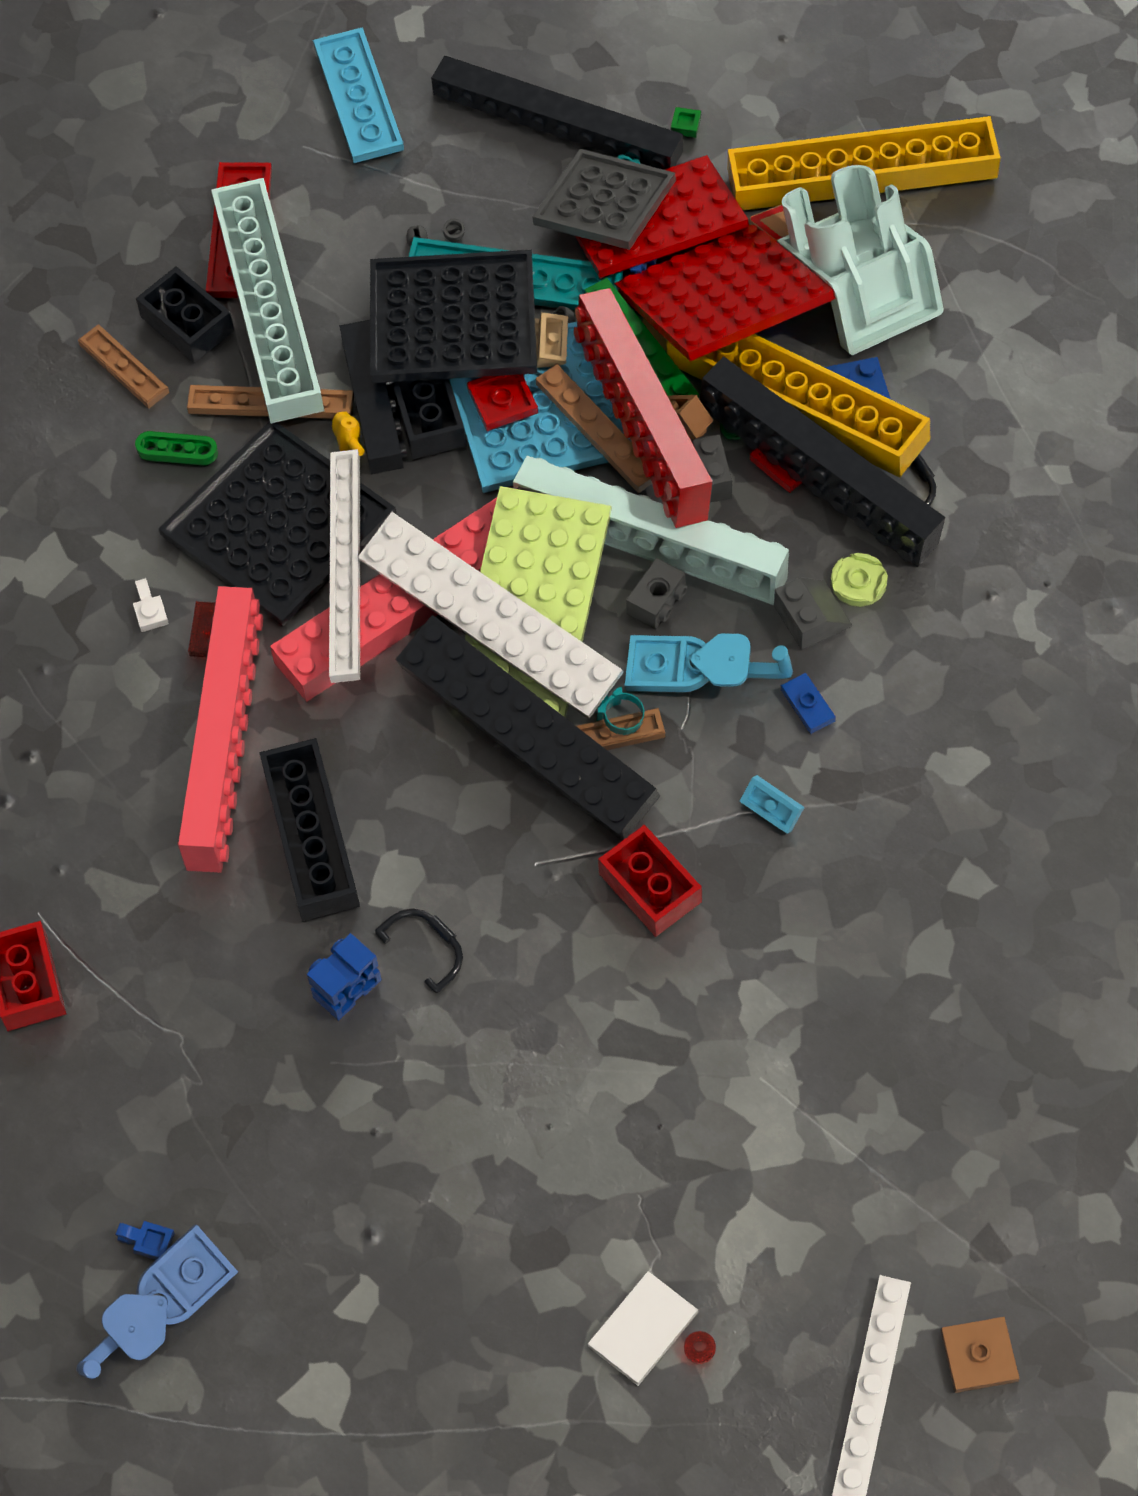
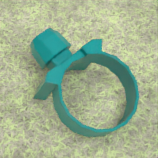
[596,687,645,735]

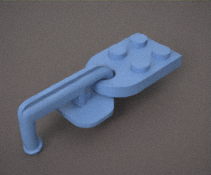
[76,1225,238,1379]

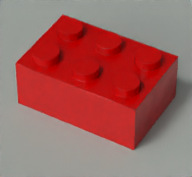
[598,824,702,937]
[0,920,67,1031]

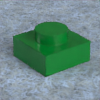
[671,107,701,138]

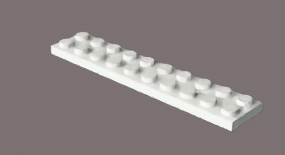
[358,512,623,719]

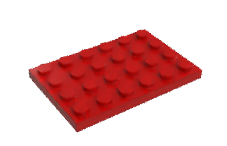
[574,155,749,278]

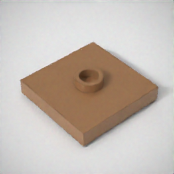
[941,1317,1020,1393]

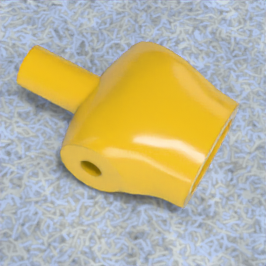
[332,412,365,456]

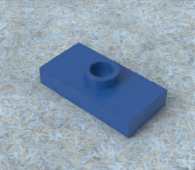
[781,673,836,734]

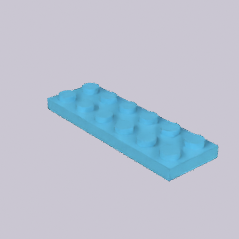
[313,27,404,163]

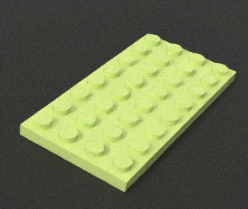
[465,486,612,718]

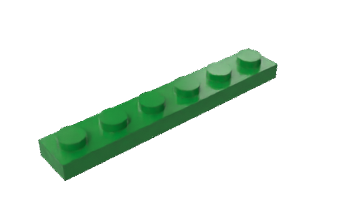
[584,278,699,398]

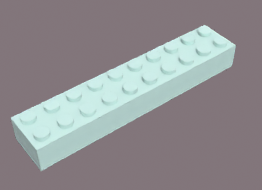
[211,178,324,424]
[513,456,789,605]

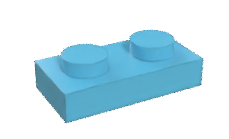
[739,775,805,834]

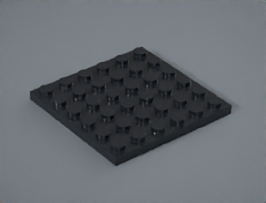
[370,249,538,383]
[159,421,396,626]

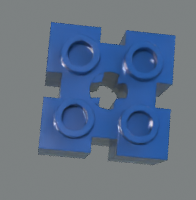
[307,933,382,1021]

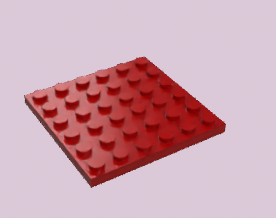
[614,225,836,361]

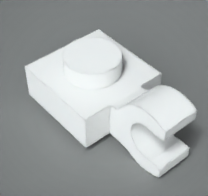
[133,578,169,632]

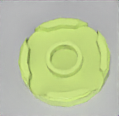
[830,553,888,607]

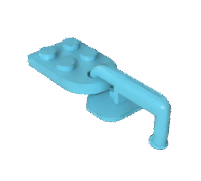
[625,633,793,692]

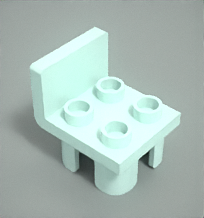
[777,165,944,355]

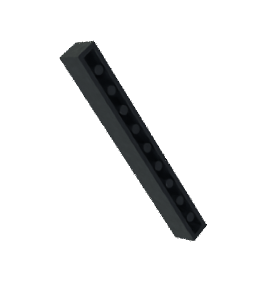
[431,55,683,170]

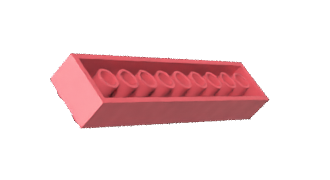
[270,497,497,702]
[178,586,263,873]

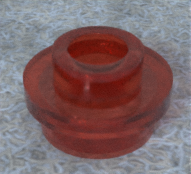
[684,1331,716,1364]

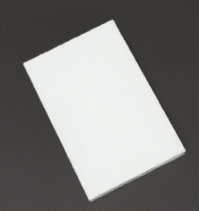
[588,1271,698,1386]

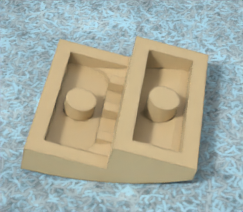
[535,312,568,368]

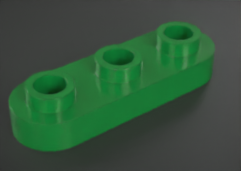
[135,431,218,465]

